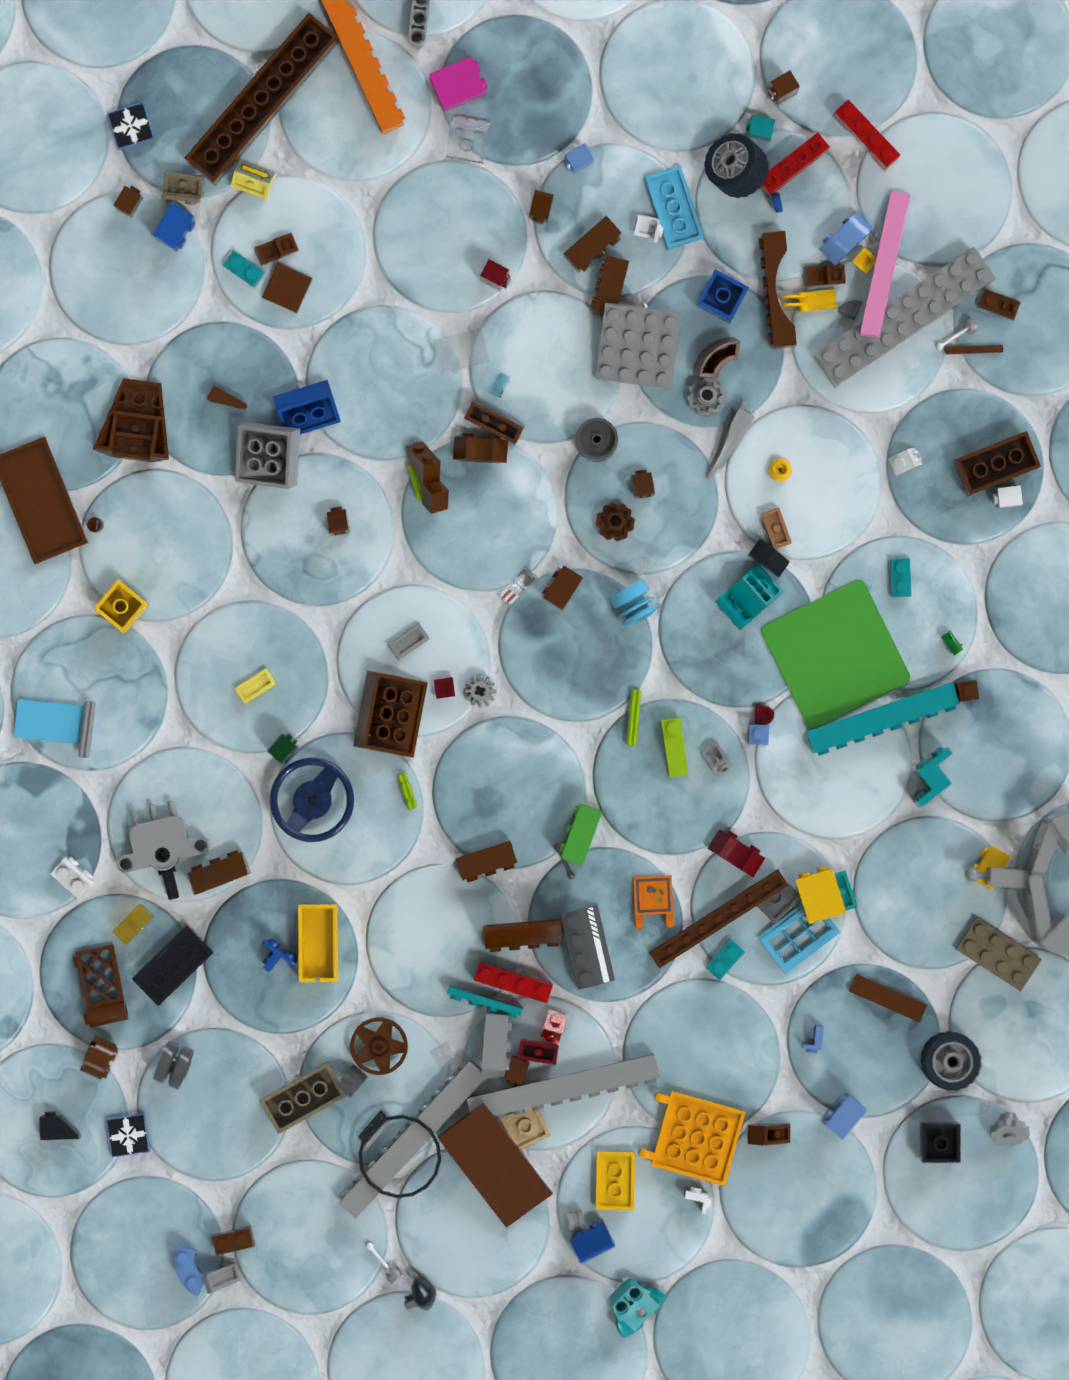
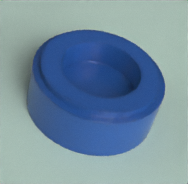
[772,193,783,213]

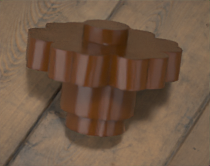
[596,502,635,542]

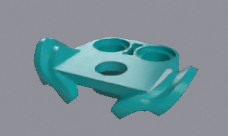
[608,1279,666,1338]

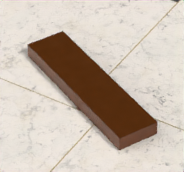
[849,974,927,1023]

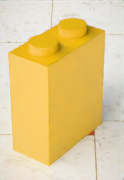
[795,866,847,924]

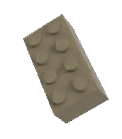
[260,1061,346,1134]

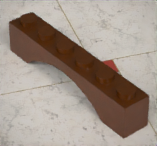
[758,231,797,349]

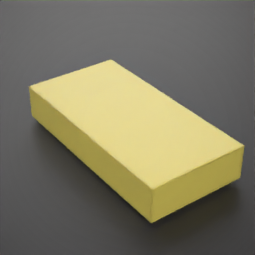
[234,668,277,705]

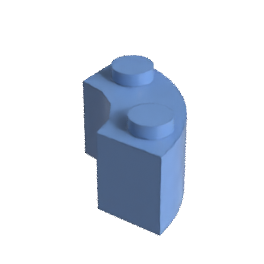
[819,212,874,266]
[174,1243,204,1296]

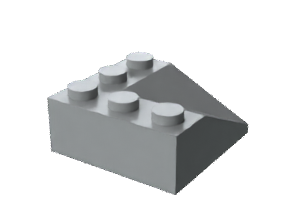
[235,422,300,489]

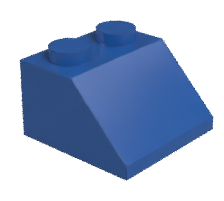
[153,202,196,252]
[570,1221,615,1264]

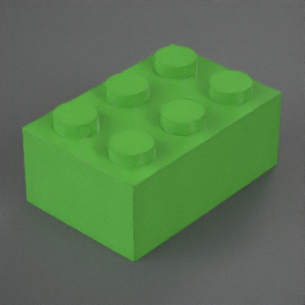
[558,803,603,866]

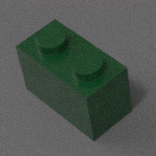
[267,734,299,764]

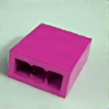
[429,57,488,112]

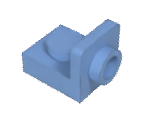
[802,1025,824,1053]

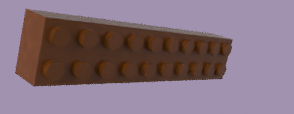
[184,13,339,186]

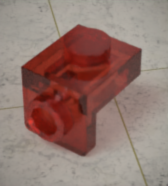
[541,1009,567,1042]

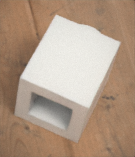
[993,485,1023,509]

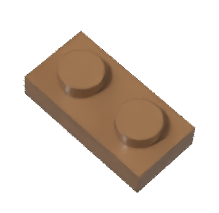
[761,507,792,549]

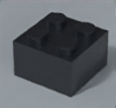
[920,1122,961,1163]

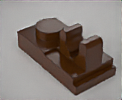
[978,289,1021,321]

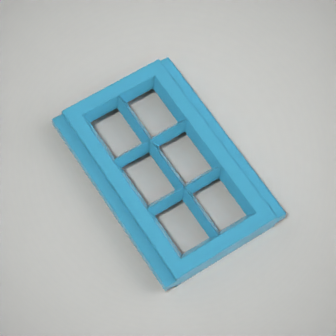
[758,903,841,974]

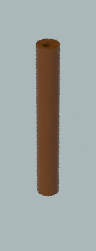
[945,345,1003,355]

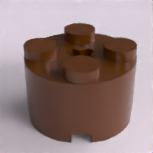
[79,1035,118,1080]

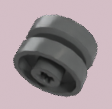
[576,418,618,462]
[153,1040,194,1089]

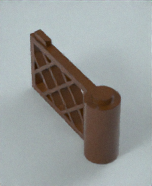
[73,944,129,1028]

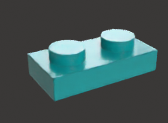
[223,250,265,288]
[890,558,911,597]
[835,870,858,911]
[705,939,745,980]

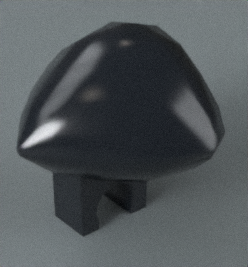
[404,1279,437,1311]

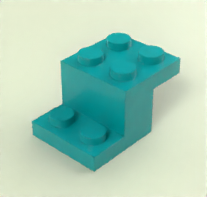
[714,563,783,630]
[913,747,953,808]

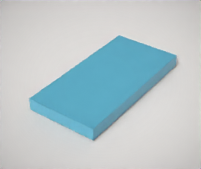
[644,165,704,250]
[14,699,92,744]

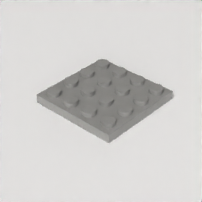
[595,303,681,389]

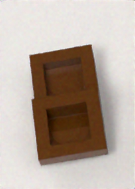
[254,232,299,266]
[803,264,846,287]

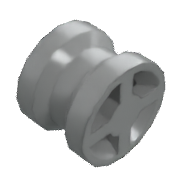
[566,1209,585,1231]

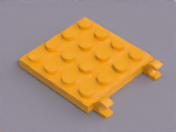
[639,1091,746,1186]

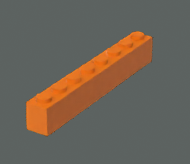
[321,0,405,135]

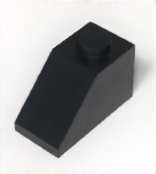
[748,539,790,578]
[39,1111,81,1140]

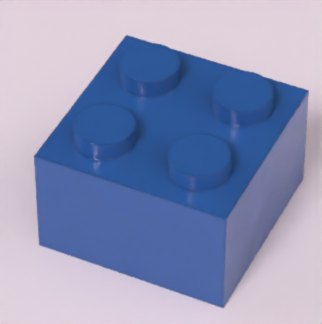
[696,269,749,324]

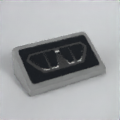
[358,1109,391,1148]

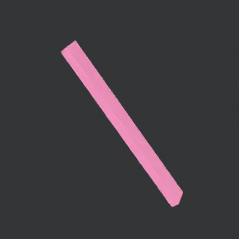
[860,191,910,338]

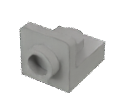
[701,741,732,775]

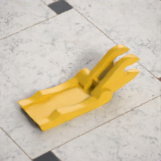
[781,289,838,312]

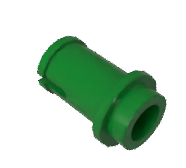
[941,630,963,656]

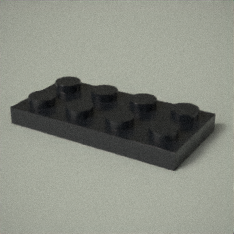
[132,925,214,1006]

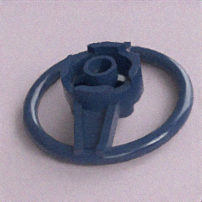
[270,758,354,842]

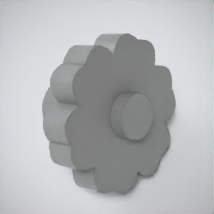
[687,377,726,417]
[990,1112,1030,1146]

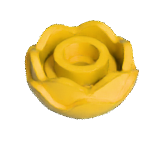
[768,458,792,482]

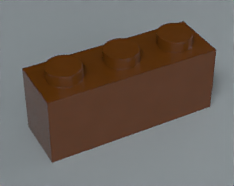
[563,215,622,273]
[590,255,629,316]
[464,400,525,444]
[455,841,518,883]

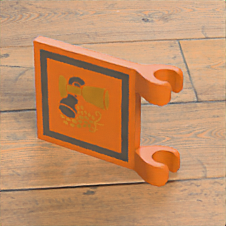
[633,875,674,929]

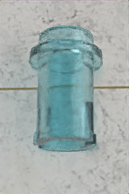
[490,373,510,398]

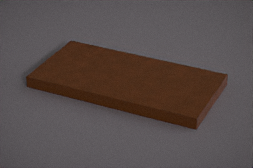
[0,437,88,565]
[437,1102,553,1228]

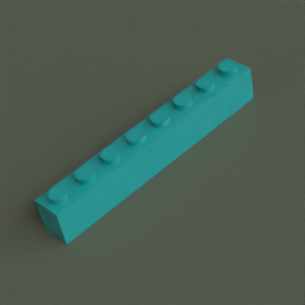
[806,682,960,756]

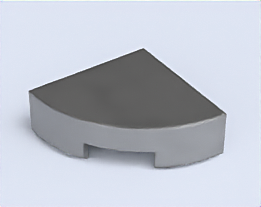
[837,300,863,319]

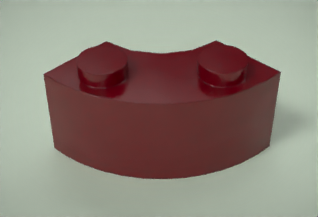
[707,829,765,877]

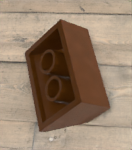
[188,850,251,895]

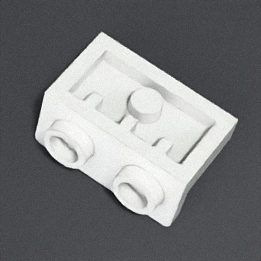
[51,857,95,899]

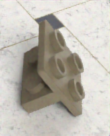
[161,171,204,205]

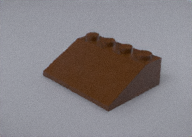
[353,671,428,758]
[483,919,562,952]

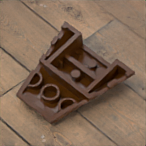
[93,378,169,463]

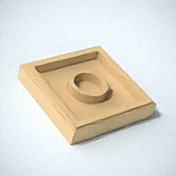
[500,1107,551,1150]

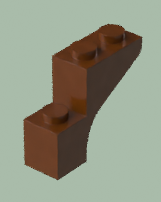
[406,442,449,514]

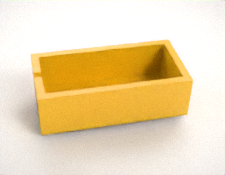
[298,904,339,982]

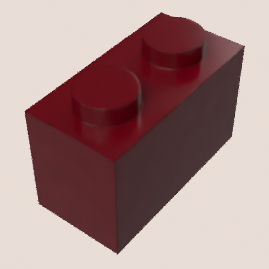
[480,259,511,292]
[518,1038,559,1065]

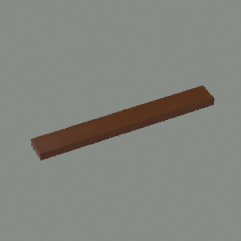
[649,869,788,968]

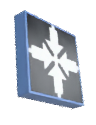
[107,102,155,151]
[106,1113,150,1158]

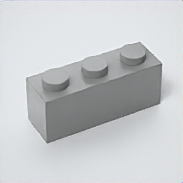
[481,1014,512,1076]

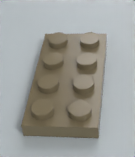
[956,917,1042,991]

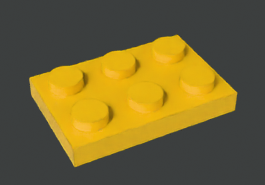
[596,1151,635,1211]

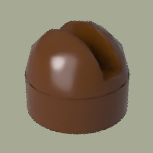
[87,517,104,533]

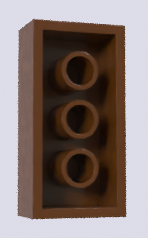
[953,431,1041,497]

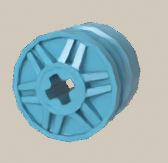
[609,579,659,627]

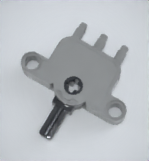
[117,800,210,900]

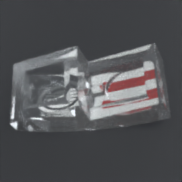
[497,565,538,608]

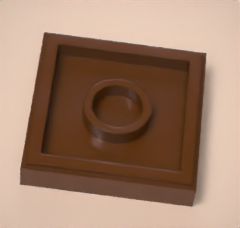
[262,263,313,313]

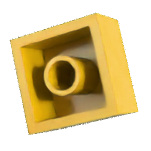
[93,579,149,634]

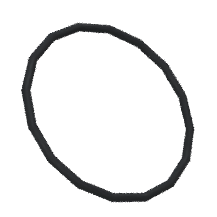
[358,1115,441,1198]

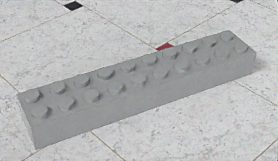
[814,247,995,388]

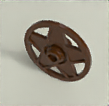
[350,1017,408,1075]

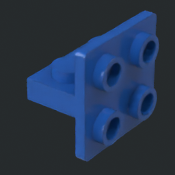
[262,938,297,972]

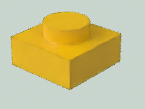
[851,247,876,275]

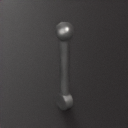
[554,843,575,880]

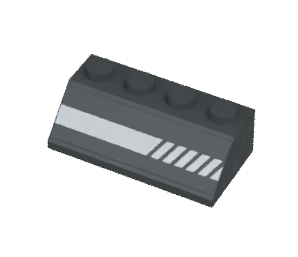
[560,905,615,990]

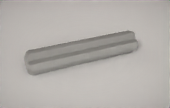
[78,701,96,758]

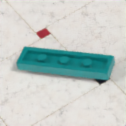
[447,986,523,1018]

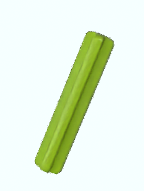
[626,689,641,746]

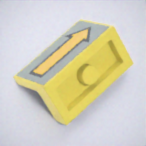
[231,159,277,199]

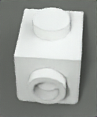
[633,215,663,243]
[888,447,922,476]
[684,1187,712,1214]

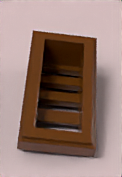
[206,386,248,410]

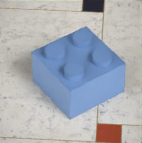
[822,1093,867,1140]

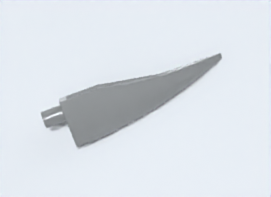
[706,399,755,479]

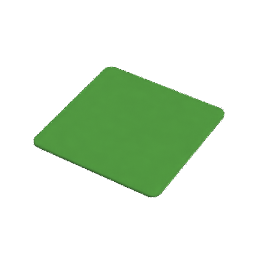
[762,580,910,728]

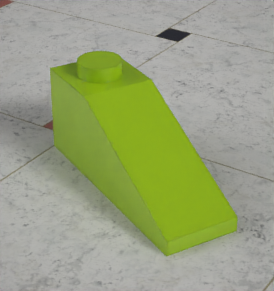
[660,717,689,778]

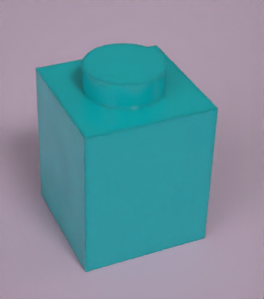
[746,115,775,141]

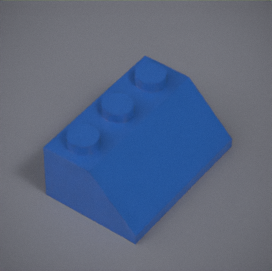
[273,379,341,435]

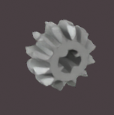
[464,675,497,708]

